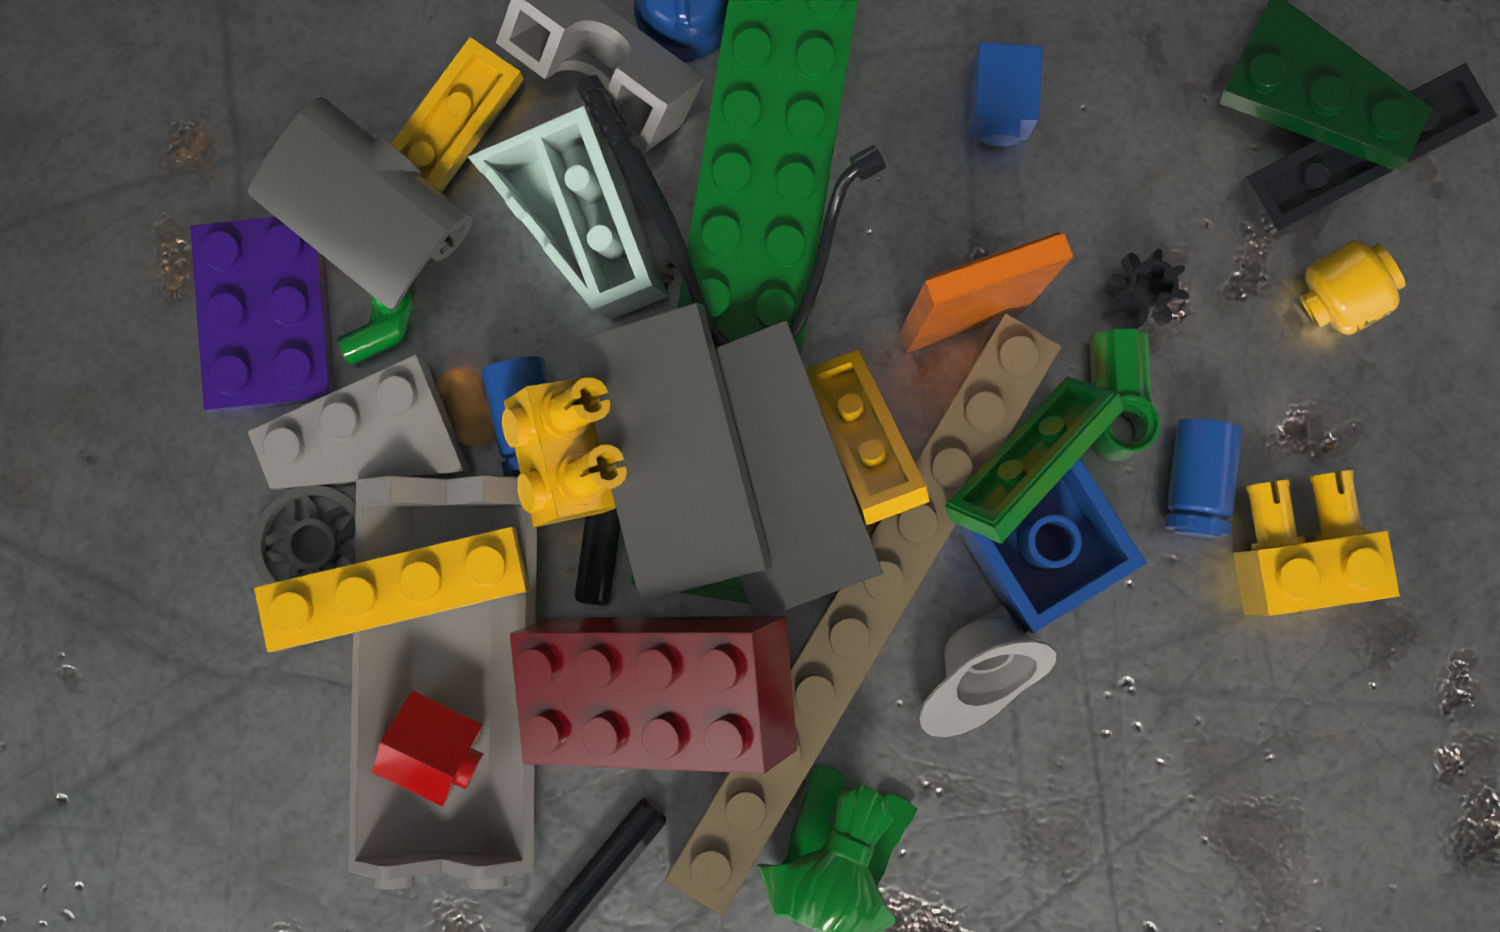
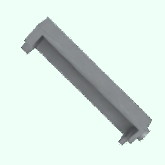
[348,476,537,889]

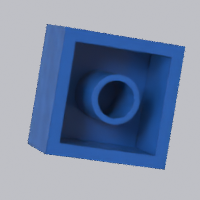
[955,458,1147,633]

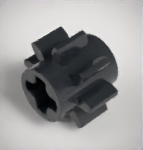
[1105,248,1190,329]

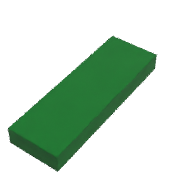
[945,376,1124,544]

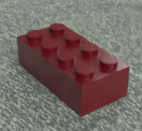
[510,616,798,774]

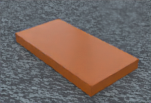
[899,232,1073,353]

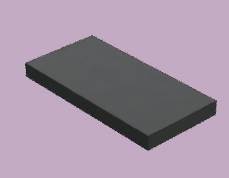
[573,303,772,602]
[715,321,883,616]

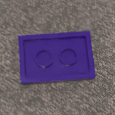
[190,217,335,413]

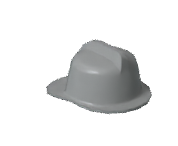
[918,606,1056,737]

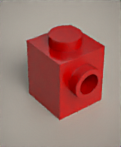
[372,690,484,807]

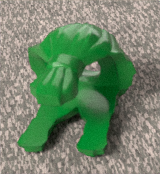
[757,766,918,932]

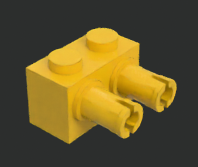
[502,377,627,528]
[1233,470,1400,616]

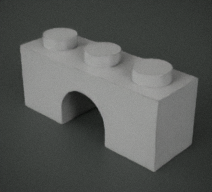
[496,0,705,153]

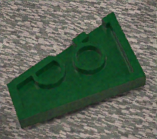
[1219,0,1433,173]

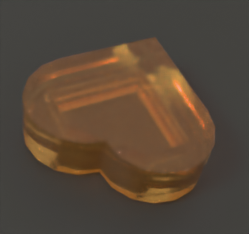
[436,368,496,448]

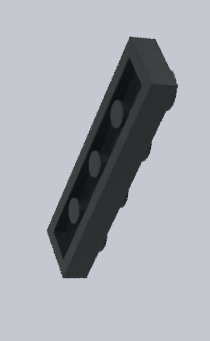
[1239,63,1497,237]

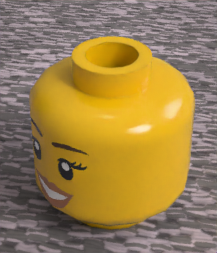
[1299,240,1406,335]

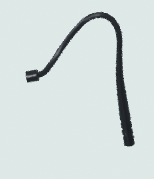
[576,75,886,347]

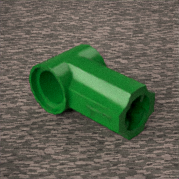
[1089,329,1160,461]

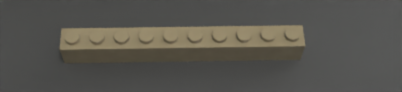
[665,313,1062,916]

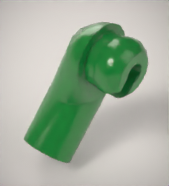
[337,291,413,366]

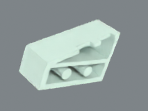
[468,106,669,320]

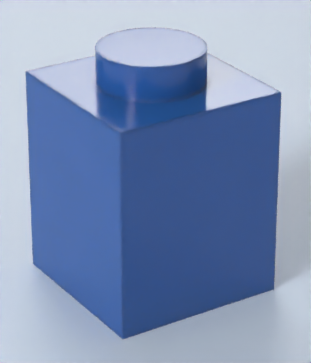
[967,42,1043,146]

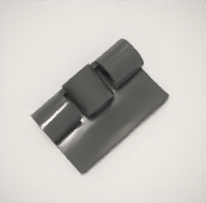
[247,97,473,311]

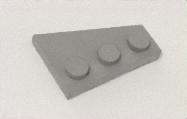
[247,354,471,490]

